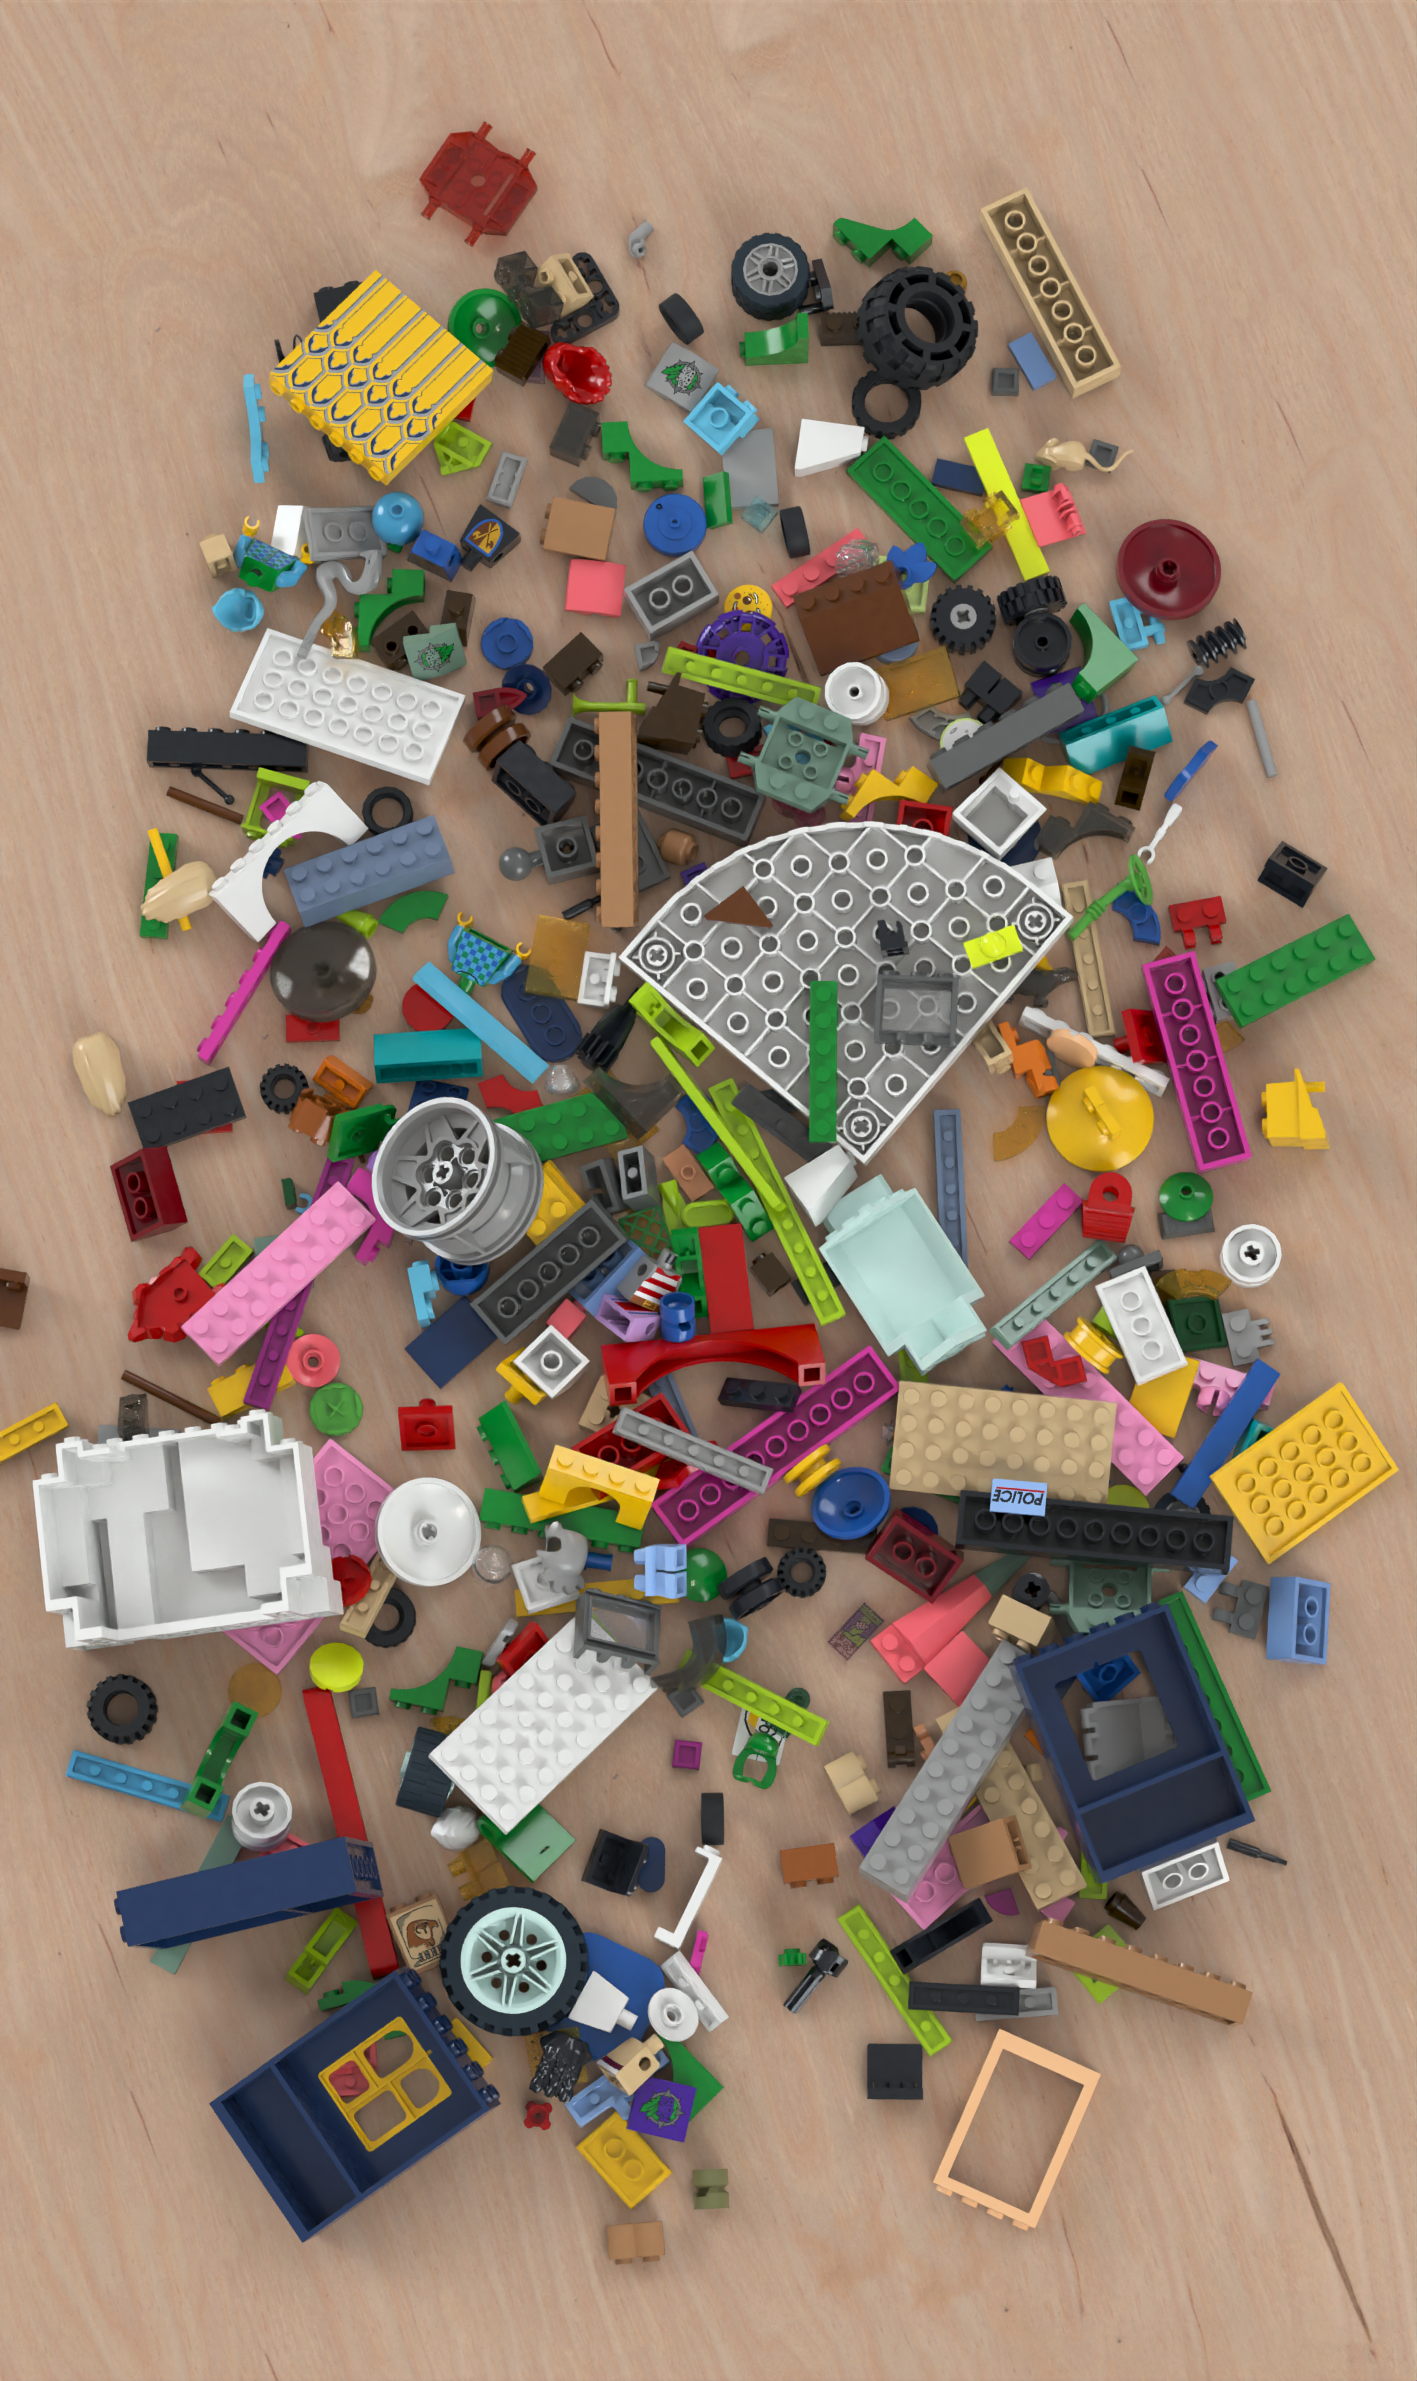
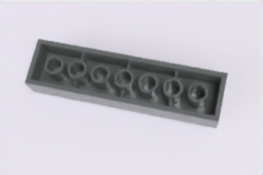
[549,716,766,847]

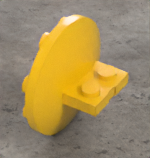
[1046,1066,1154,1172]

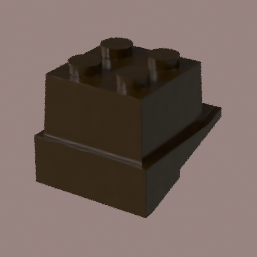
[637,672,708,755]

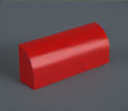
[699,1223,754,1334]

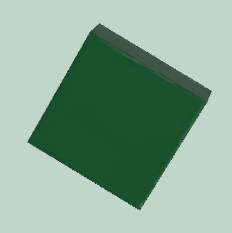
[281,1178,298,1210]

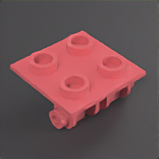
[1020,483,1086,547]

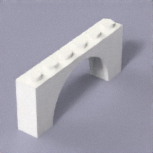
[208,781,369,942]

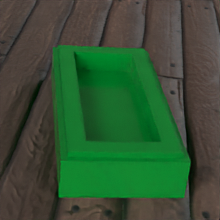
[703,471,733,530]

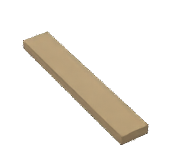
[1061,880,1116,1039]

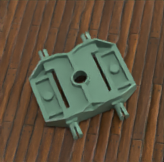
[737,696,869,814]
[1049,1558,1170,1636]

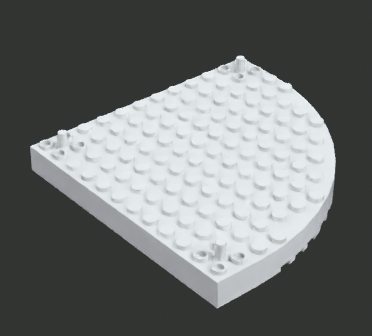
[619,821,1073,1167]

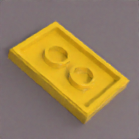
[1129,1356,1201,1438]
[576,2111,672,2210]

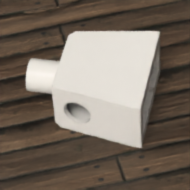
[568,1971,638,2033]

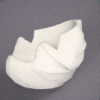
[431,1805,481,1852]

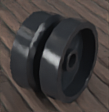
[1012,612,1072,678]
[716,1557,786,1620]

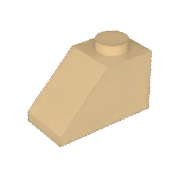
[199,533,237,578]

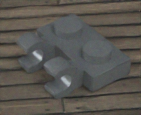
[1212,1580,1269,1640]

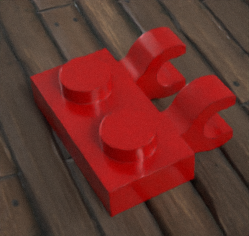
[1168,896,1226,950]

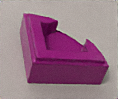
[985,1888,1019,1916]

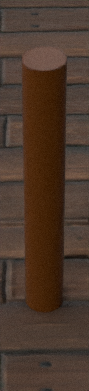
[166,786,244,825]

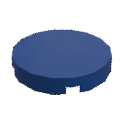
[481,617,533,670]

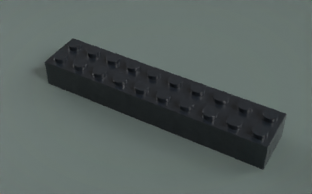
[955,1490,1234,1575]

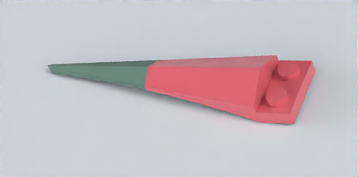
[869,1554,1031,1685]

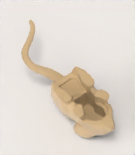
[1035,438,1134,472]

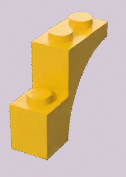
[1002,757,1103,808]
[839,766,938,822]

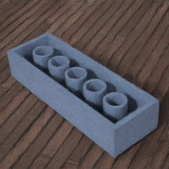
[283,815,455,928]

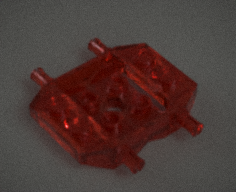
[419,121,538,247]

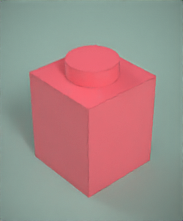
[545,1298,588,1341]

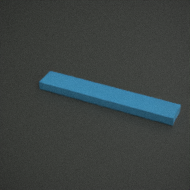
[65,1750,231,1823]

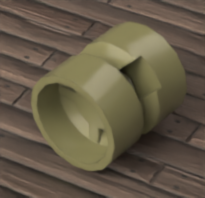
[692,2169,729,2210]

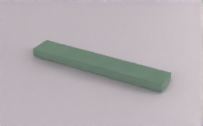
[989,1240,1118,1351]
[150,1815,243,1975]

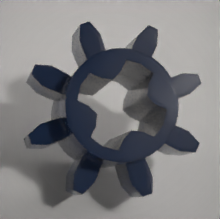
[263,848,285,879]

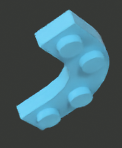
[243,374,270,483]

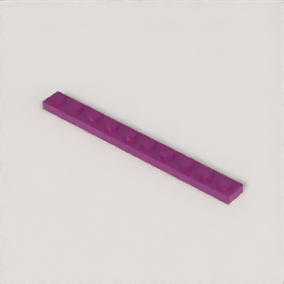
[243,1157,355,1412]

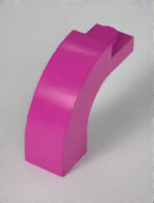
[346,1167,395,1266]

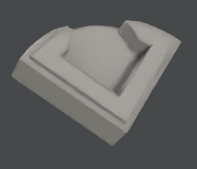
[634,640,660,672]

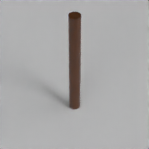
[121,1370,222,1424]

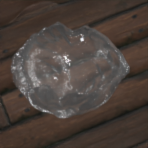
[835,538,879,578]

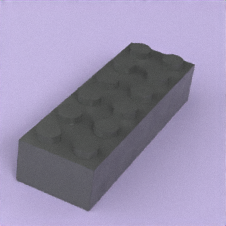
[927,682,1085,794]
[470,1197,630,1345]

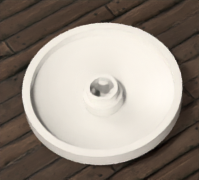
[374,1477,481,1587]

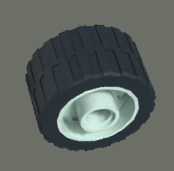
[395,1726,455,1818]

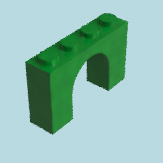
[179,1701,259,1819]

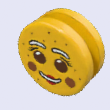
[724,585,772,632]

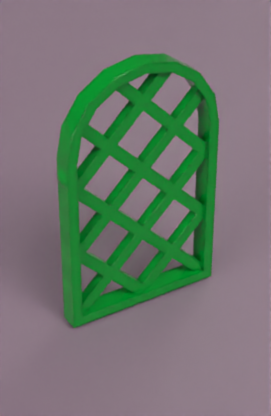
[618,1206,675,1268]

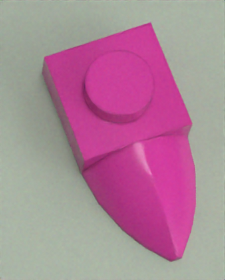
[259,791,302,839]

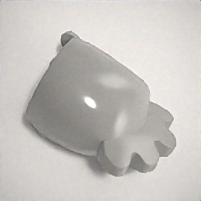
[537,1521,588,1595]

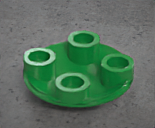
[679,1548,727,1603]

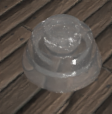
[544,1065,580,1095]

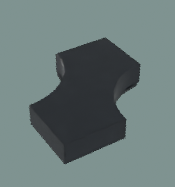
[1183,667,1255,715]

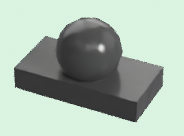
[1109,1244,1163,1280]

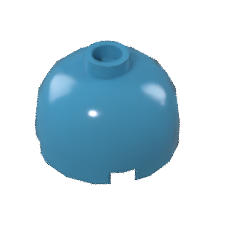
[372,492,424,546]

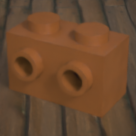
[780,1843,839,1889]

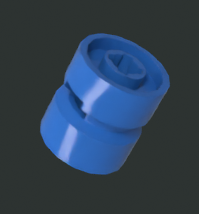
[660,1292,696,1343]

